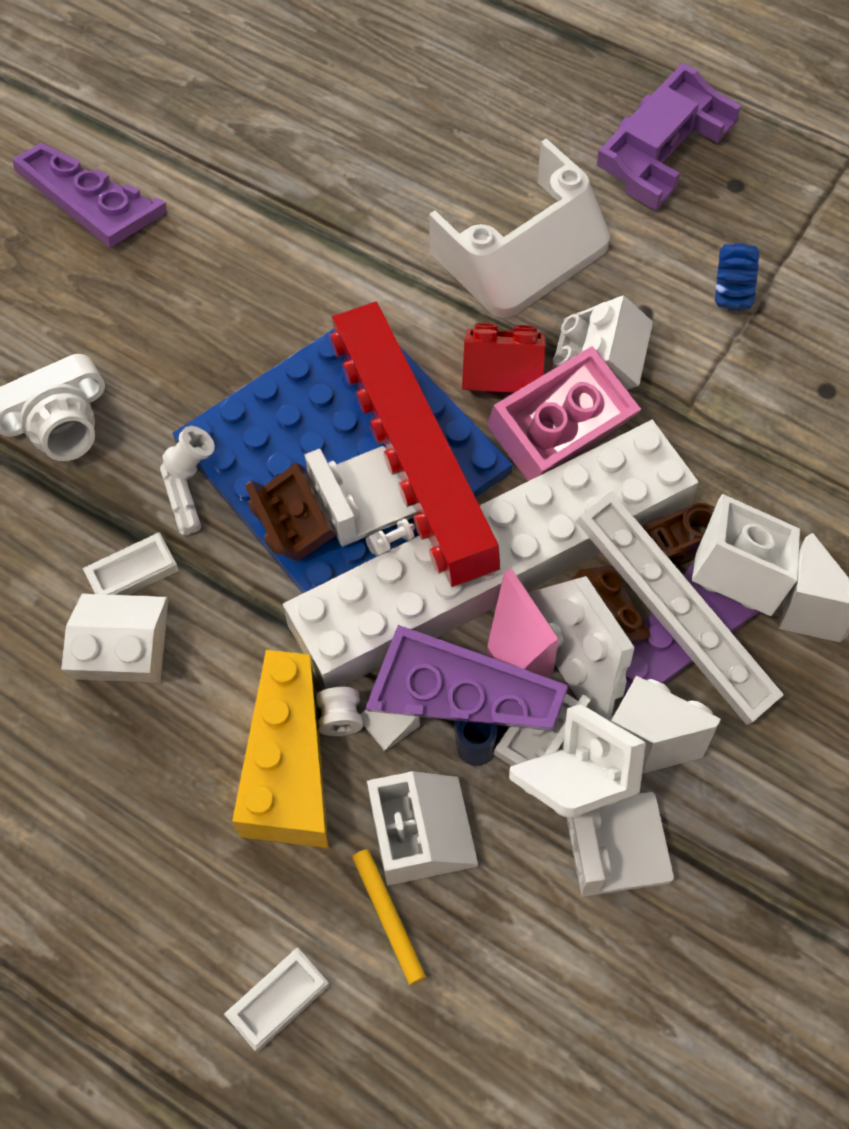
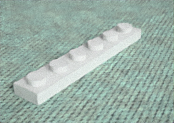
[576,491,784,725]

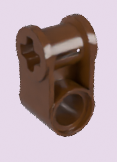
[643,503,715,568]

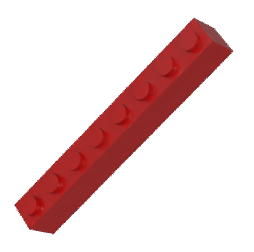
[329,301,501,587]

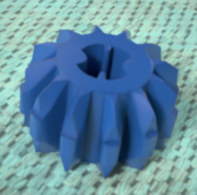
[715,243,760,311]

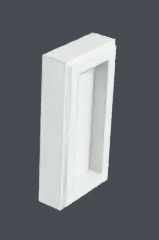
[83,532,179,595]
[224,947,330,1053]

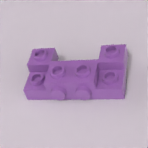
[597,63,742,211]

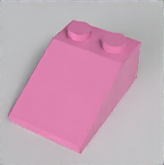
[487,346,641,481]

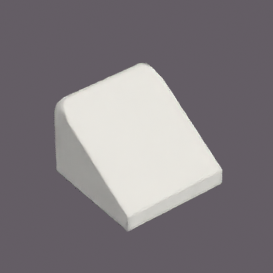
[361,709,420,752]

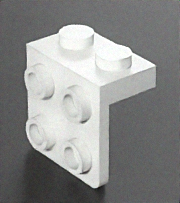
[509,704,646,818]

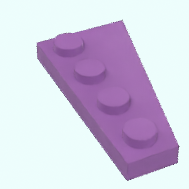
[12,143,167,248]
[623,561,762,697]
[365,625,568,731]

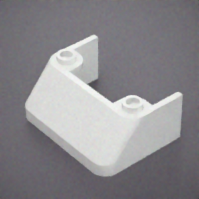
[429,139,610,318]

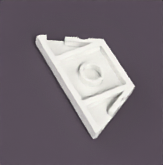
[528,577,635,721]

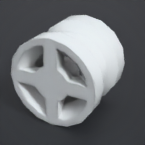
[316,687,363,736]

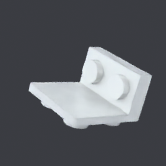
[304,446,417,547]
[566,792,674,897]

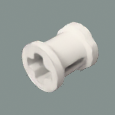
[162,426,215,480]

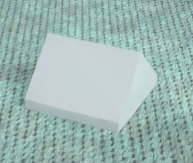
[779,533,849,642]

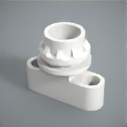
[0,354,105,461]

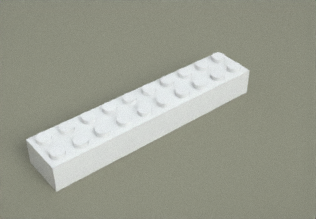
[283,419,699,690]

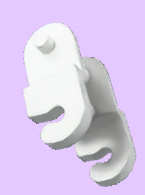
[365,518,415,556]

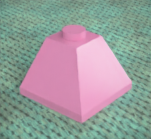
[487,568,559,677]

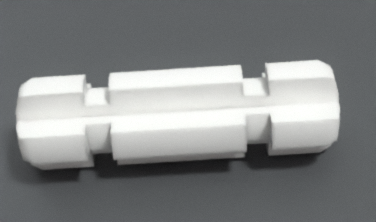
[160,464,201,536]

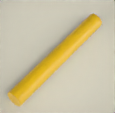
[352,849,427,986]

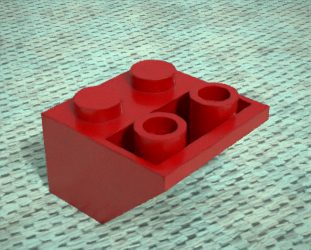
[462,323,545,392]

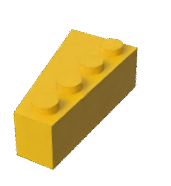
[232,650,329,849]

